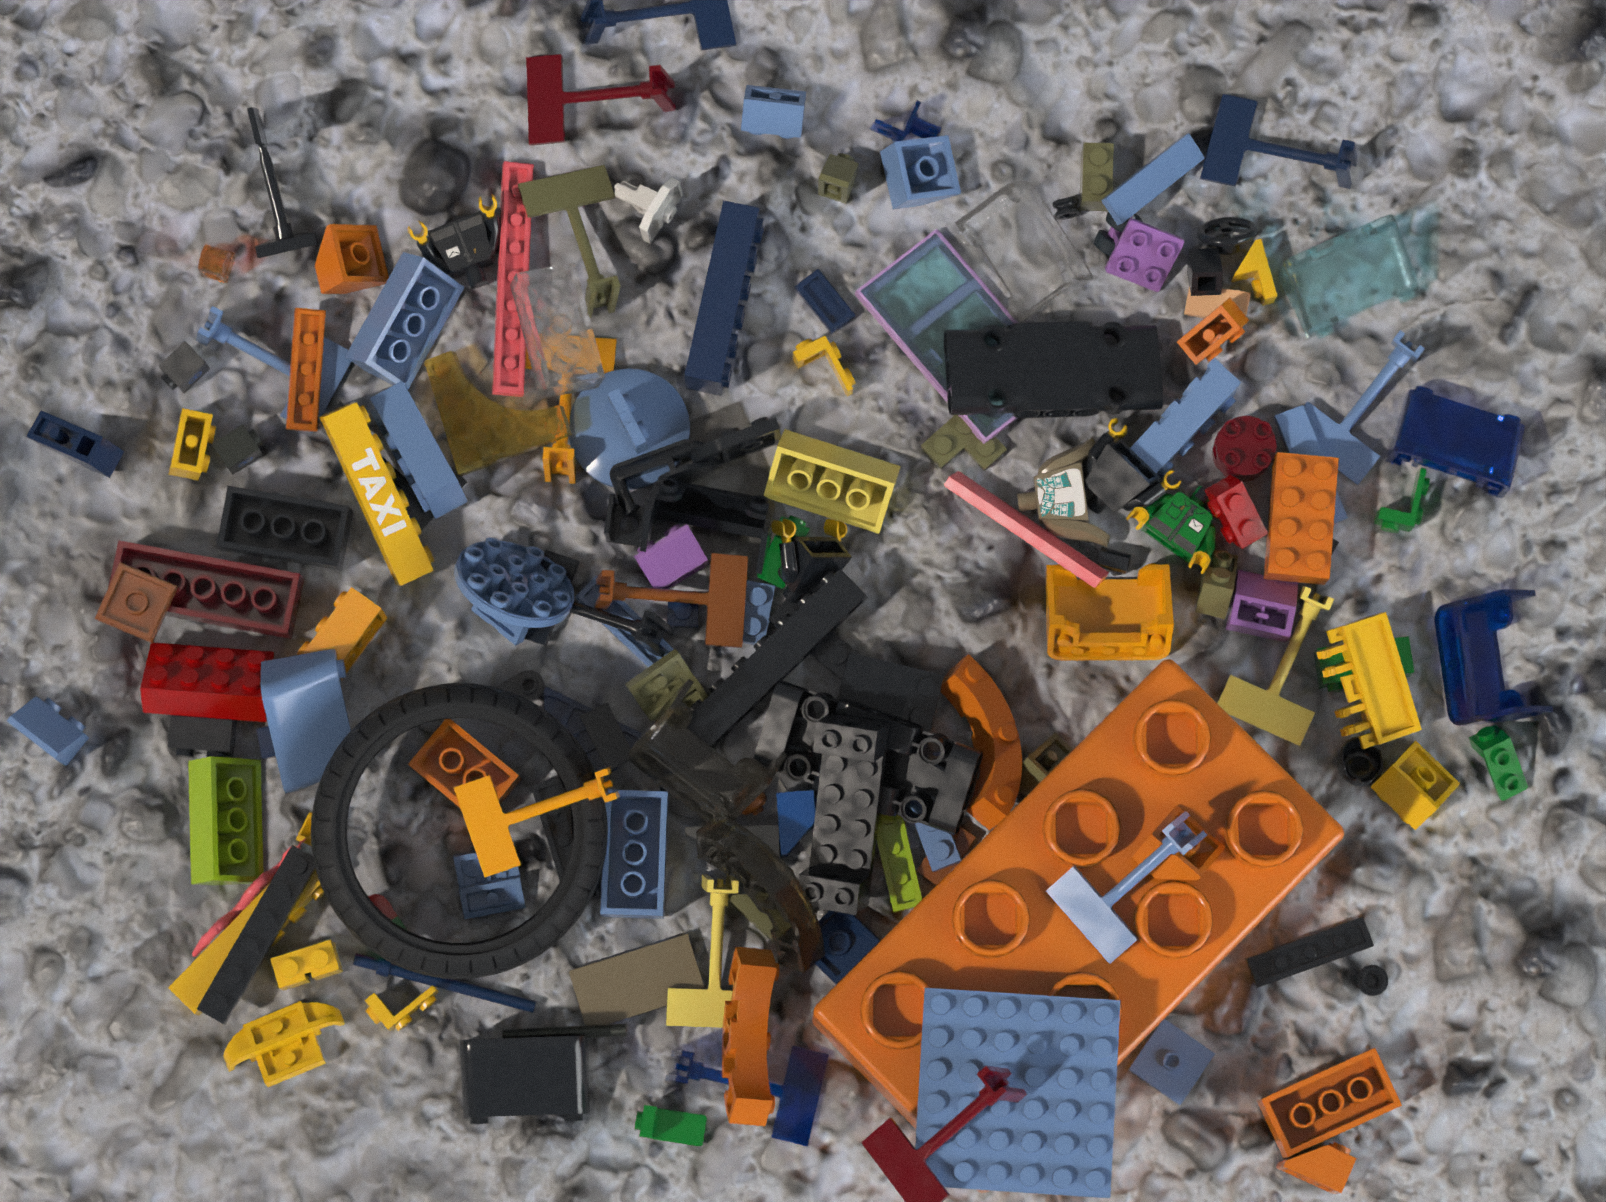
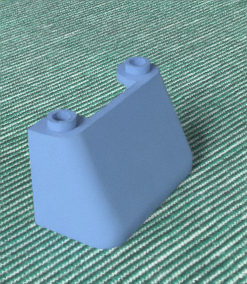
[260,649,351,793]

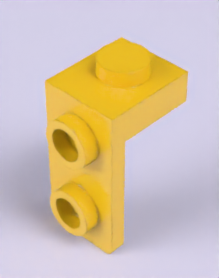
[793,336,856,397]
[364,985,439,1031]

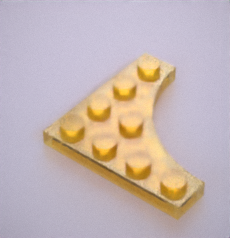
[424,351,572,476]

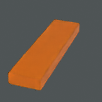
[286,308,326,432]

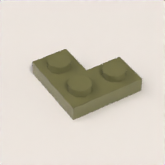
[921,415,1007,471]

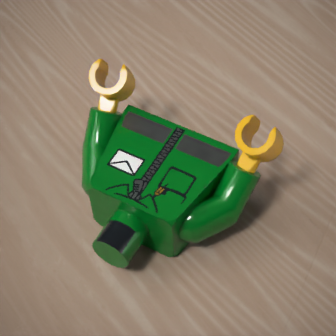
[1126,486,1216,574]

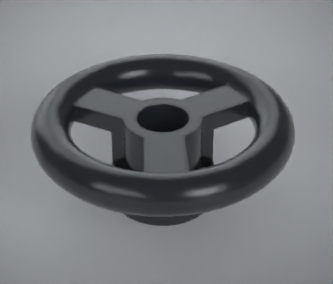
[1197,217,1257,255]

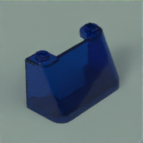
[1385,386,1525,499]

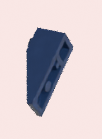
[26,410,124,478]

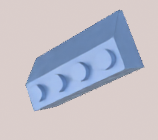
[345,252,464,390]

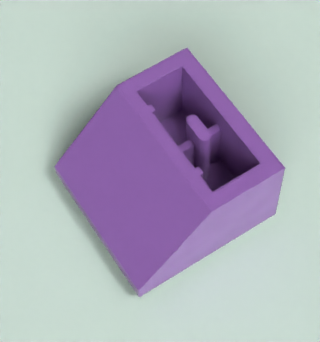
[634,524,709,589]
[1226,569,1298,643]

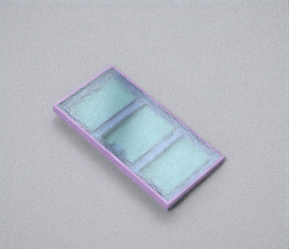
[855,229,1018,444]

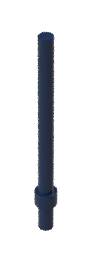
[353,953,537,1013]

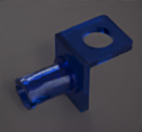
[869,100,942,142]

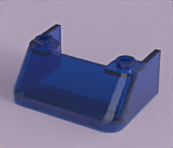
[1434,589,1553,726]

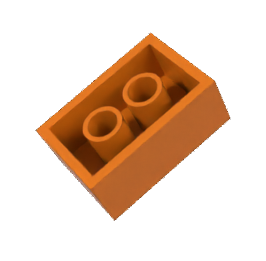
[408,719,522,809]

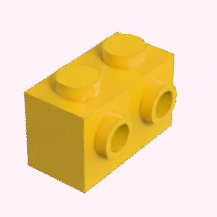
[168,408,216,481]

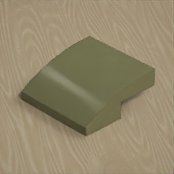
[625,649,708,738]

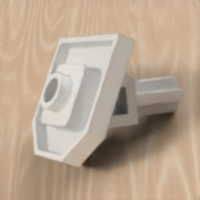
[614,177,683,244]

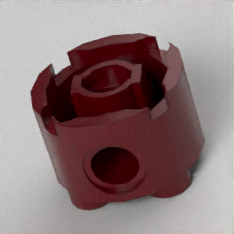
[1212,415,1277,482]

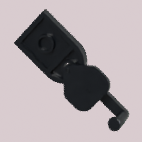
[609,417,781,518]

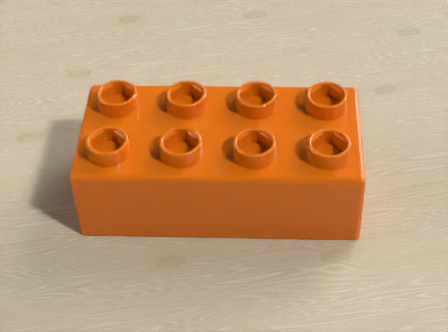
[812,659,1345,1193]

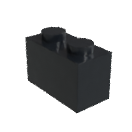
[168,715,237,758]

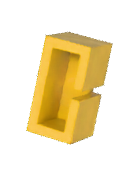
[270,940,343,991]

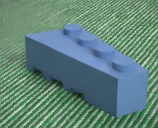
[1130,358,1241,478]

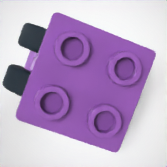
[1094,212,1184,292]

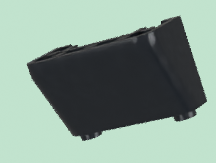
[460,1036,590,1124]

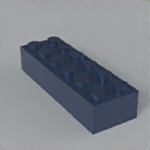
[684,200,764,396]

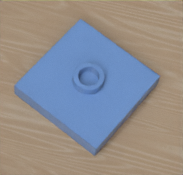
[1128,1019,1215,1106]

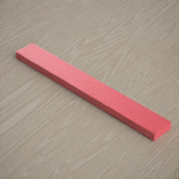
[492,161,534,397]

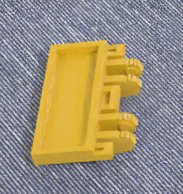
[1316,612,1422,749]

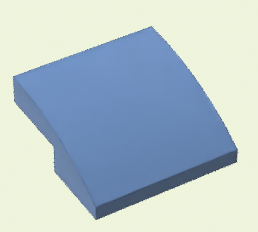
[453,843,526,919]

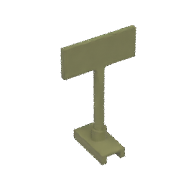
[518,165,621,319]

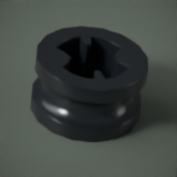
[1052,197,1081,220]

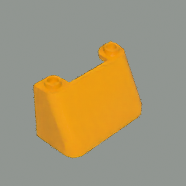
[1046,563,1174,661]

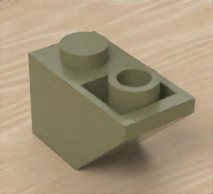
[1195,550,1238,619]

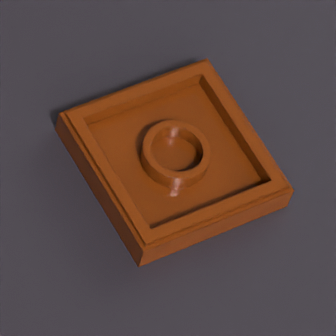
[94,562,178,644]

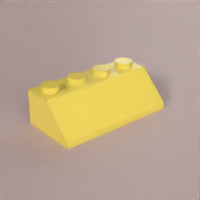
[763,429,901,534]

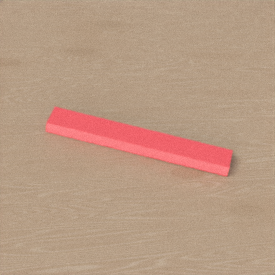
[944,471,1109,588]

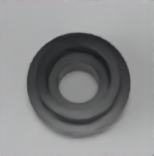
[1357,965,1388,996]

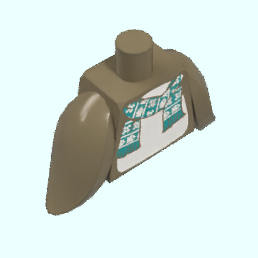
[1017,436,1110,548]

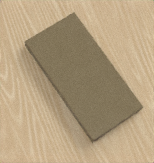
[569,934,705,1025]

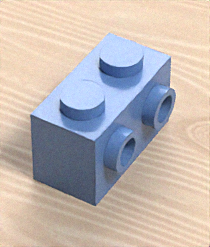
[741,85,806,139]

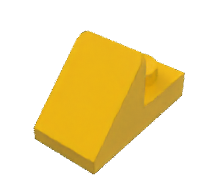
[1231,239,1277,306]

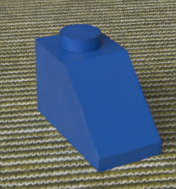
[776,790,817,858]

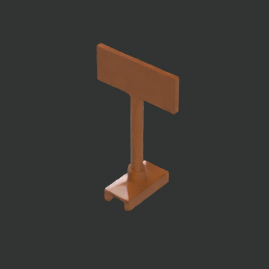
[594,553,748,648]

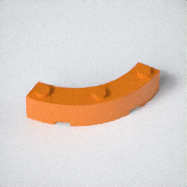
[940,654,1022,831]
[722,947,780,1126]

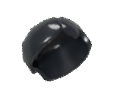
[1337,737,1384,787]

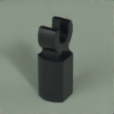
[1079,541,1131,574]

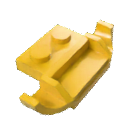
[223,1001,345,1087]

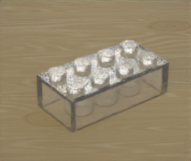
[510,262,605,399]

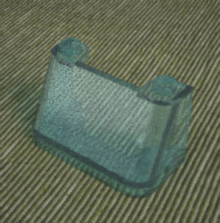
[1277,214,1419,339]

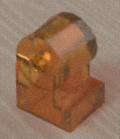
[198,244,236,284]

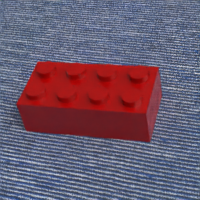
[140,642,275,722]

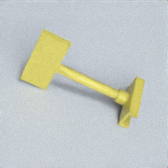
[1217,586,1334,746]
[666,874,739,1028]

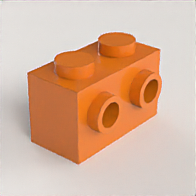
[1177,297,1249,365]

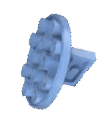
[569,368,690,490]
[454,537,575,646]

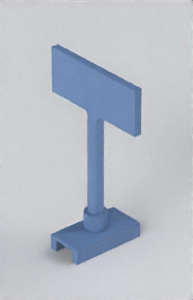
[196,306,351,433]
[1304,330,1425,485]
[1046,811,1207,964]

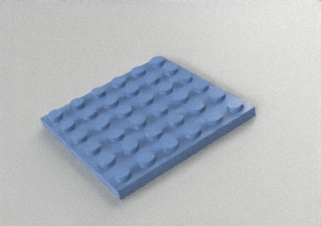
[915,988,1121,1198]

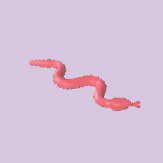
[192,838,306,957]

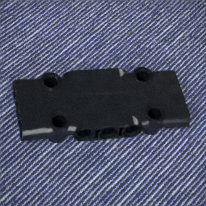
[943,321,1163,418]
[753,680,983,836]

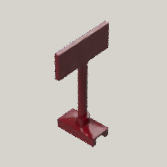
[526,54,676,146]
[861,1065,1027,1202]

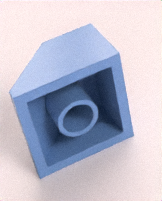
[880,135,961,210]
[7,696,89,766]

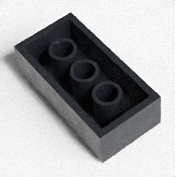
[216,486,353,571]

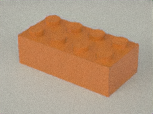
[1263,452,1339,585]
[1257,1048,1402,1158]

